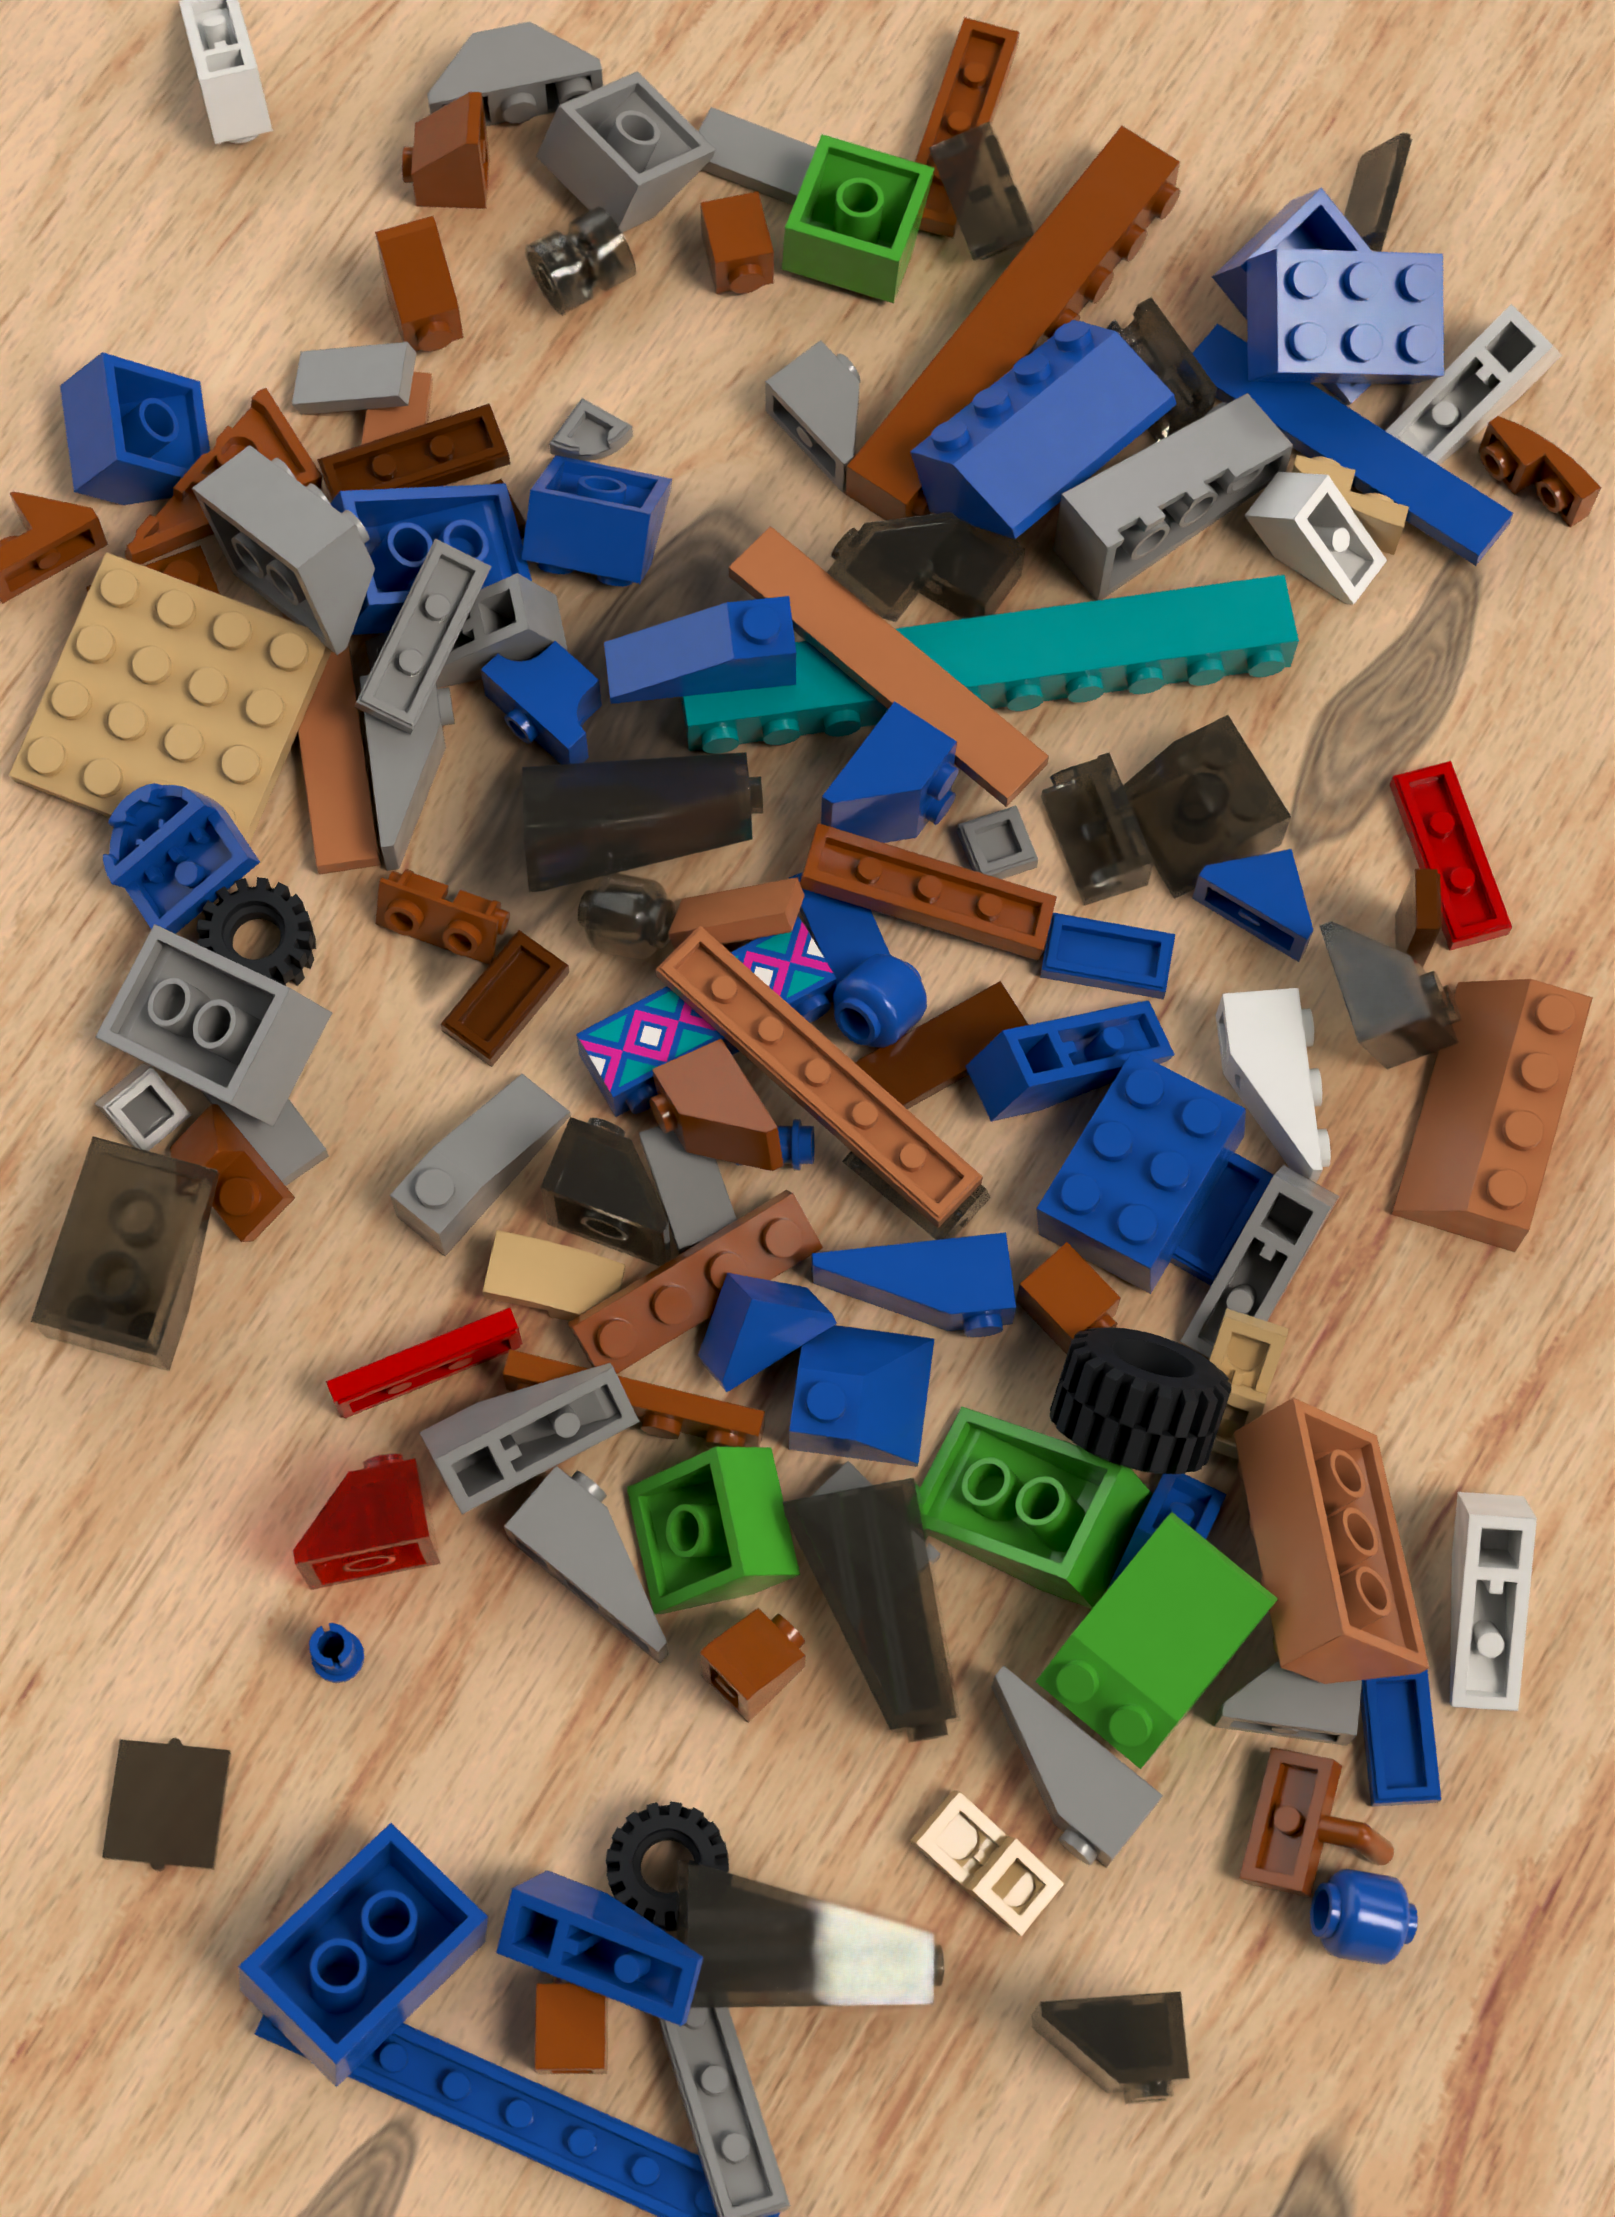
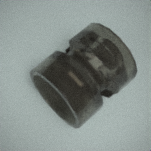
[525,206,636,315]

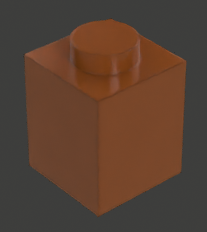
[700,191,774,295]
[1016,1242,1121,1355]
[535,1975,608,2074]

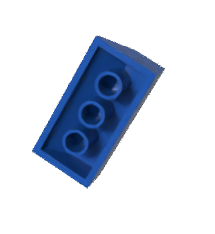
[910,320,1177,539]

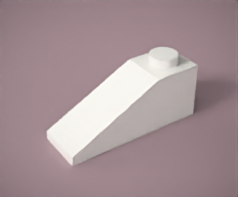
[179,0,273,144]
[1385,304,1562,465]
[1450,1492,1537,1711]

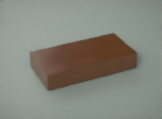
[1395,869,1442,974]
[441,930,570,1067]

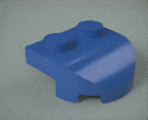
[103,783,260,934]

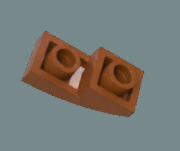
[1478,416,1601,527]

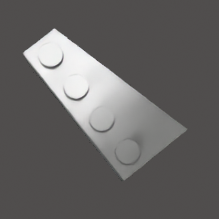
[1053,393,1293,601]

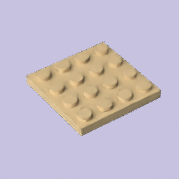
[8,552,332,845]

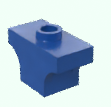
[481,641,602,774]

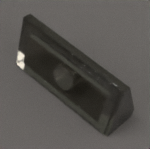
[1344,132,1412,252]

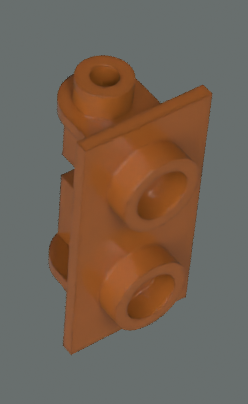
[375,869,510,965]

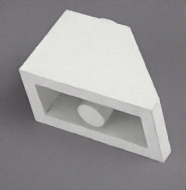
[1244,472,1387,604]

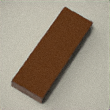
[317,403,510,501]
[854,981,1029,1109]

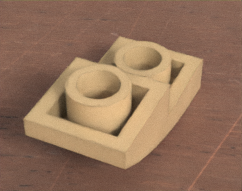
[1292,455,1409,555]

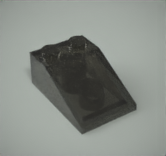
[31,1136,219,1371]

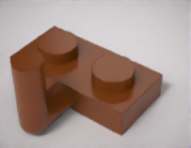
[1239,1747,1394,1898]

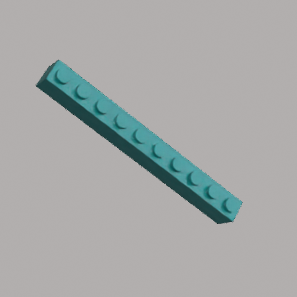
[680,574,1299,754]

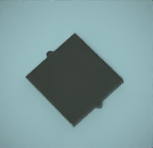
[102,1738,232,1871]

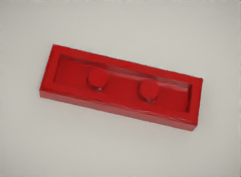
[1389,761,1512,951]
[326,1307,522,1419]

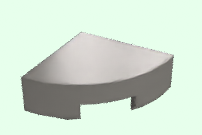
[549,398,633,461]

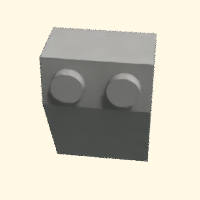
[96,924,332,1127]

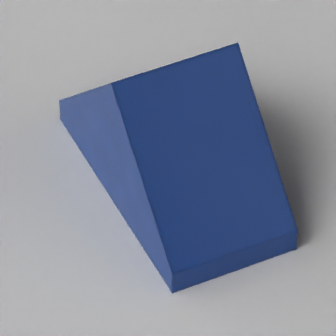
[1192,849,1313,962]
[698,1273,837,1392]

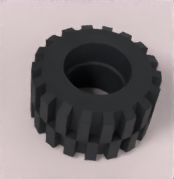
[1049,1328,1232,1474]

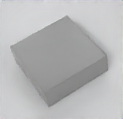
[957,805,1038,879]

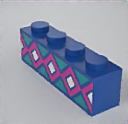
[576,917,837,1117]

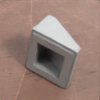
[95,1063,191,1156]

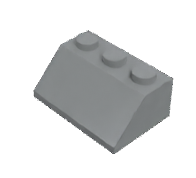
[192,445,375,655]

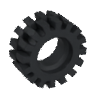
[197,877,316,986]
[606,1801,729,1932]

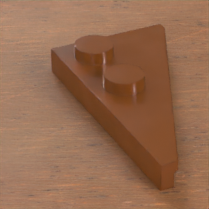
[125,388,322,564]

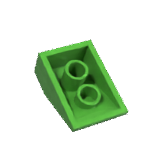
[905,1406,1153,1609]
[1035,1512,1278,1769]

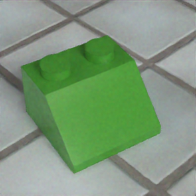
[782,134,935,303]
[627,1447,800,1614]

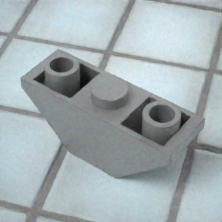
[427,22,603,126]

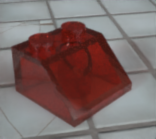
[293,1453,441,1590]

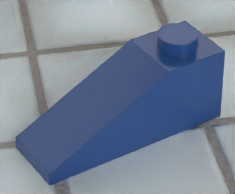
[604,596,797,704]
[966,1000,1175,1122]
[811,1232,1016,1337]
[496,1870,703,2026]

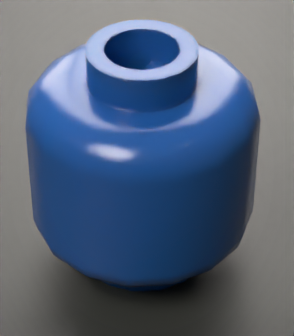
[833,954,927,1048]
[1310,1869,1418,1965]

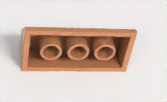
[1391,979,1593,1252]
[1234,1397,1429,1684]

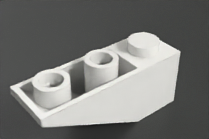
[1216,988,1331,1183]

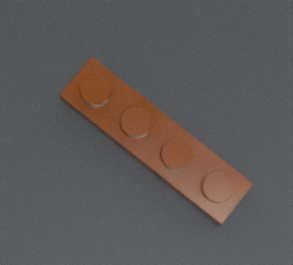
[915,17,1020,238]
[800,823,1057,961]
[567,1190,823,1374]
[503,1349,765,1449]

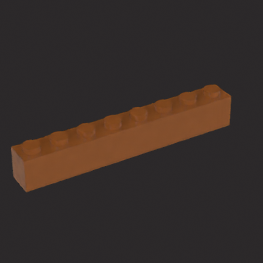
[846,126,1180,532]

